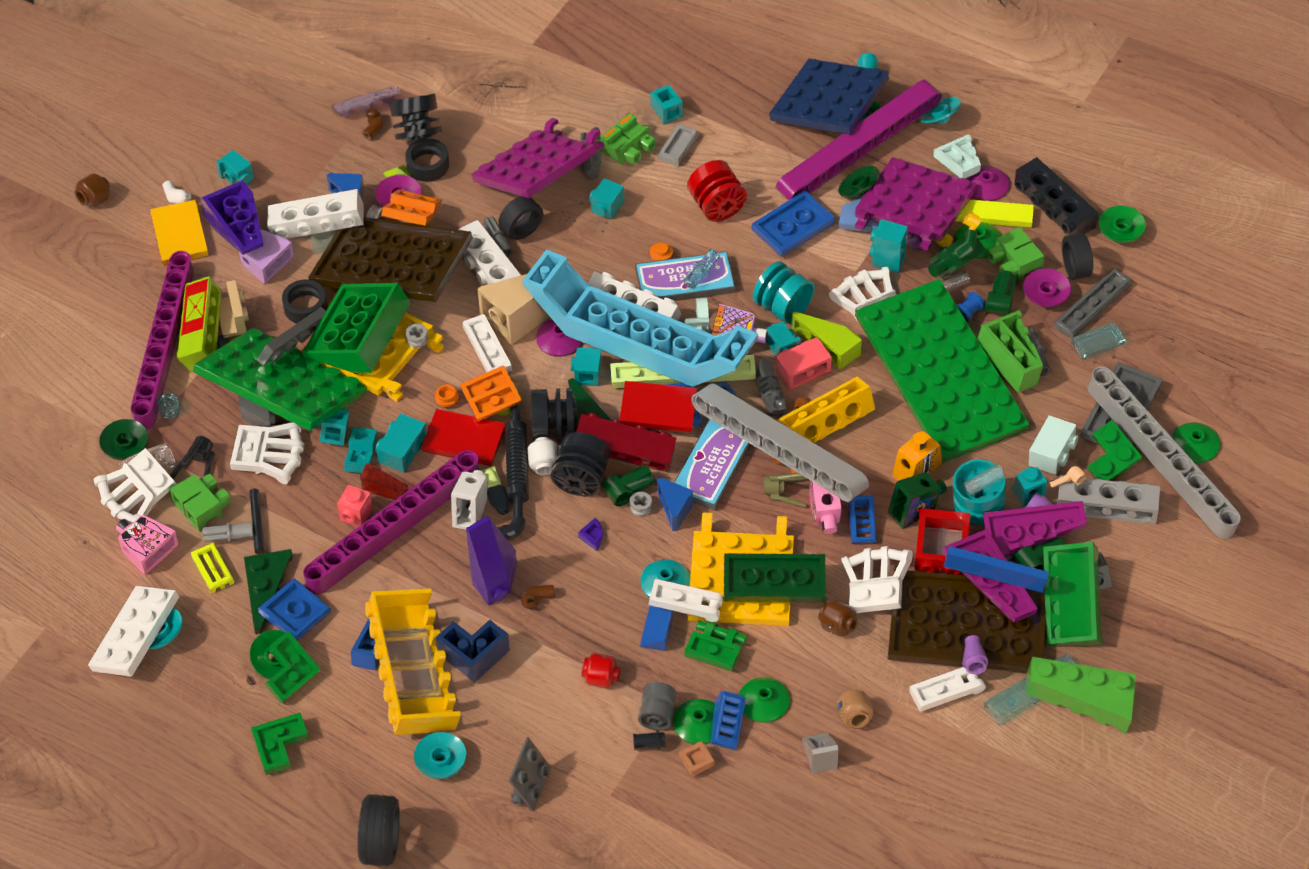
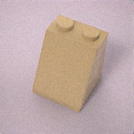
[478,274,550,345]

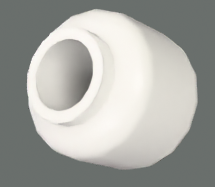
[528,437,559,475]

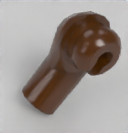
[362,108,383,140]
[521,585,555,609]

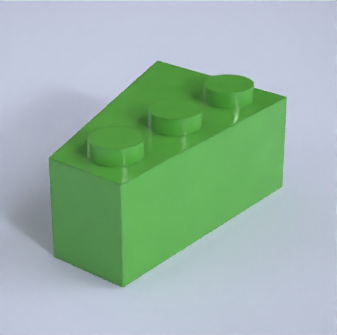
[977,310,1043,393]

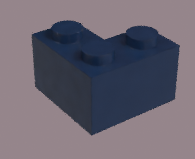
[436,620,510,683]

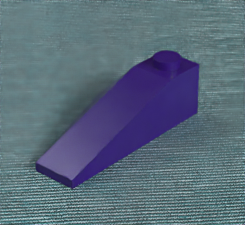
[201,180,264,255]
[466,516,517,605]

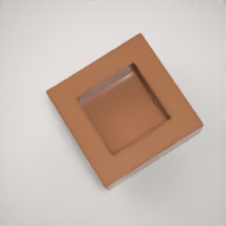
[679,741,714,777]

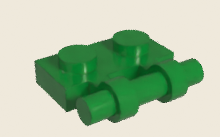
[684,620,747,671]

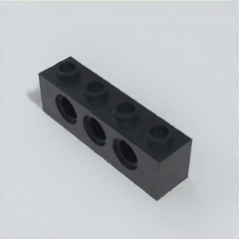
[1014,157,1098,235]

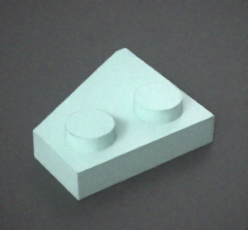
[934,134,981,179]

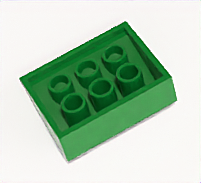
[302,283,411,373]

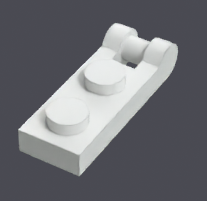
[649,579,724,622]
[909,667,986,712]

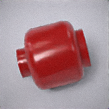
[581,653,621,688]

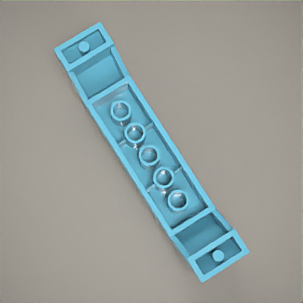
[522,249,758,387]

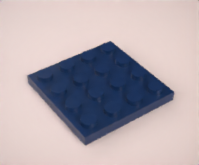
[769,58,889,135]

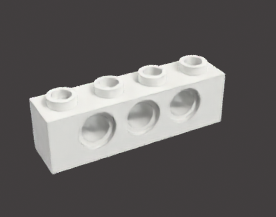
[267,189,364,239]
[458,220,521,285]
[588,271,681,321]

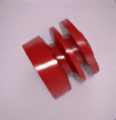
[687,160,747,222]

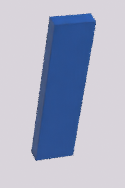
[943,546,1049,593]

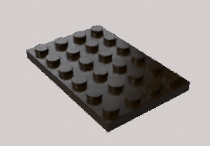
[308,217,473,302]
[888,570,1046,672]

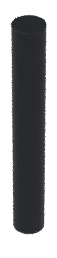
[249,488,264,554]

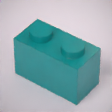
[869,219,908,273]
[376,413,427,473]

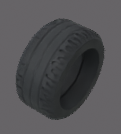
[358,794,400,866]

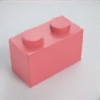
[775,337,832,390]

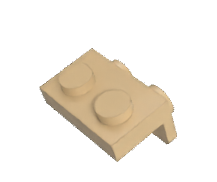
[219,280,249,338]

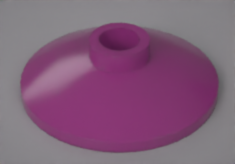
[965,166,1009,201]
[375,175,422,207]
[1023,269,1071,307]
[536,319,583,357]

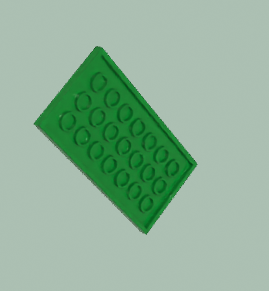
[855,279,1029,463]

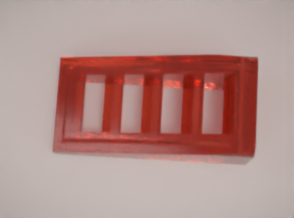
[360,463,408,500]

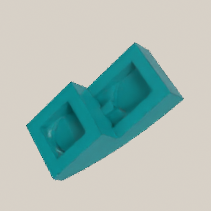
[344,427,377,474]

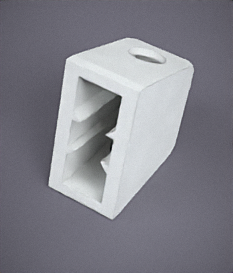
[451,470,487,530]

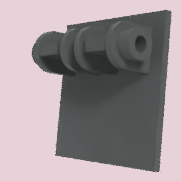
[509,737,551,811]

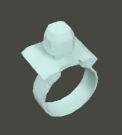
[685,298,709,333]

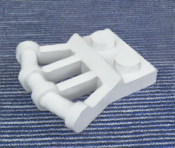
[829,267,896,323]
[230,422,305,484]
[94,448,177,523]
[841,546,913,613]

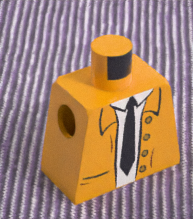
[892,431,942,481]

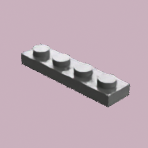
[257,307,326,366]

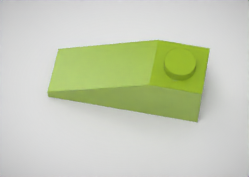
[791,311,862,370]

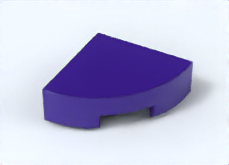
[578,518,603,551]

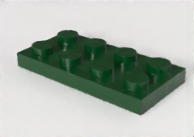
[724,553,826,602]

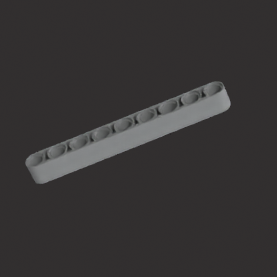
[1088,367,1241,539]
[691,383,869,502]

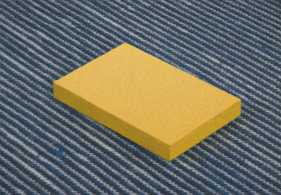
[150,200,209,266]

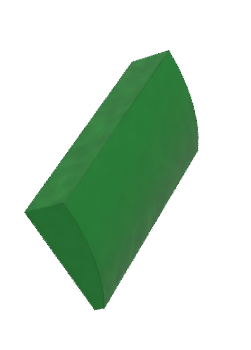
[1043,542,1102,647]

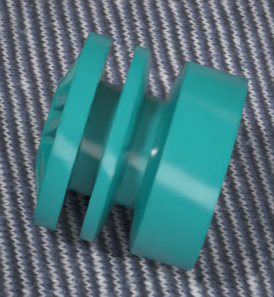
[752,261,815,324]
[953,459,1006,526]

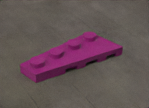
[983,501,1087,557]
[942,529,1038,623]

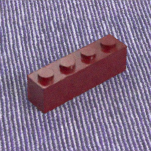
[577,414,677,473]

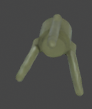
[764,473,809,508]

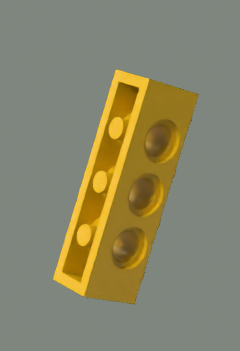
[776,377,876,443]

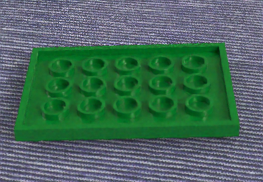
[193,328,367,431]

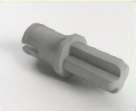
[202,522,253,542]

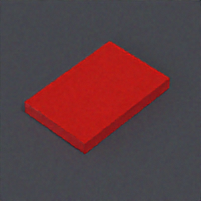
[619,381,697,433]
[421,409,506,466]

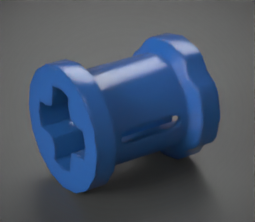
[956,292,985,323]

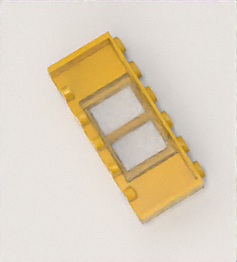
[365,589,461,735]

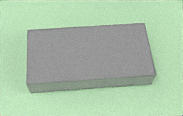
[658,124,698,167]

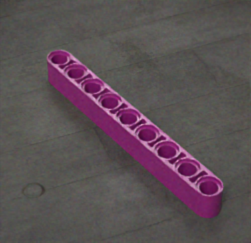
[776,79,942,200]
[131,251,194,430]
[303,450,480,595]

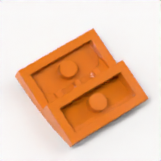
[382,189,442,226]
[460,365,522,421]

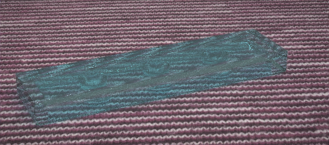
[984,653,1076,725]

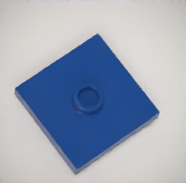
[259,578,331,641]

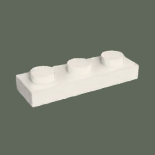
[462,314,512,372]

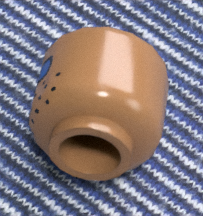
[837,690,873,728]

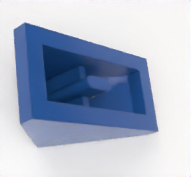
[326,173,364,200]
[657,478,693,532]

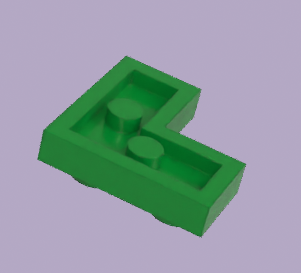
[1087,420,1142,481]
[265,631,321,704]
[251,712,309,775]

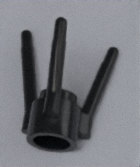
[170,436,215,479]

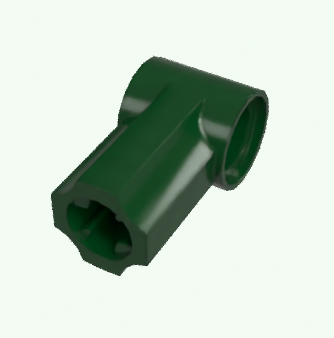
[985,270,1017,316]
[602,466,655,507]
[1014,538,1066,571]

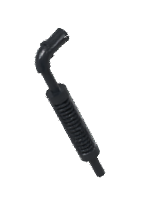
[497,403,529,540]

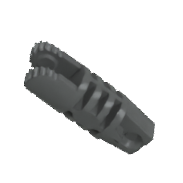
[580,127,601,180]
[756,359,786,416]

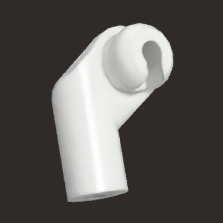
[163,181,191,204]

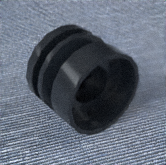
[389,94,442,141]
[531,388,577,440]
[550,432,611,497]

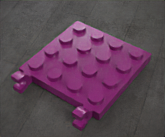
[471,118,605,198]
[855,157,977,251]

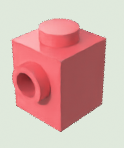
[337,485,373,527]

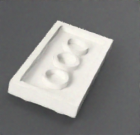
[88,586,179,677]

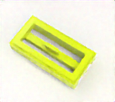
[190,543,235,594]

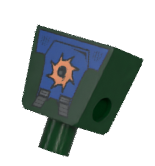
[888,472,947,529]

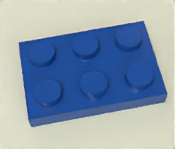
[752,190,835,257]

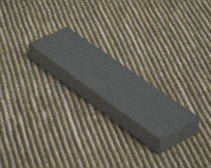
[1054,268,1132,340]

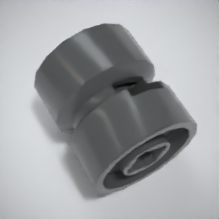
[638,682,676,731]

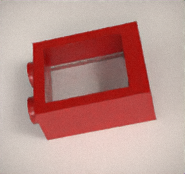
[914,508,970,575]

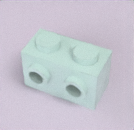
[1029,415,1078,475]

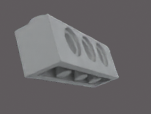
[1057,475,1160,525]

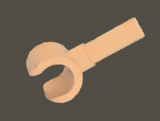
[1049,466,1086,488]

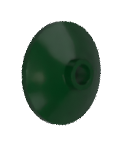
[838,166,880,198]
[99,419,148,460]

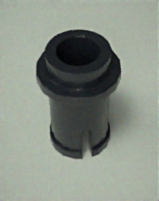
[633,730,666,751]

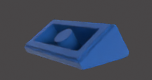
[640,605,675,651]

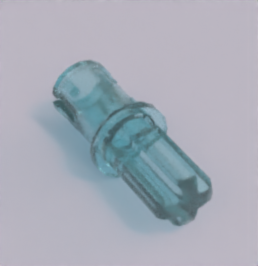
[683,249,720,290]

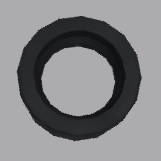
[406,138,449,182]
[498,196,544,240]
[1062,233,1094,280]
[282,279,328,324]

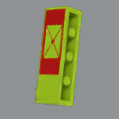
[177,276,222,371]

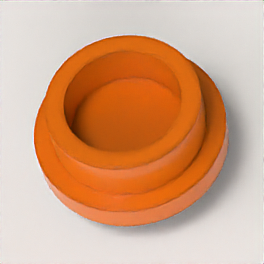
[650,242,673,261]
[435,384,459,407]

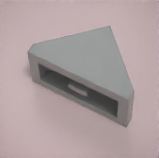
[802,733,838,774]

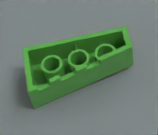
[1025,657,1136,734]

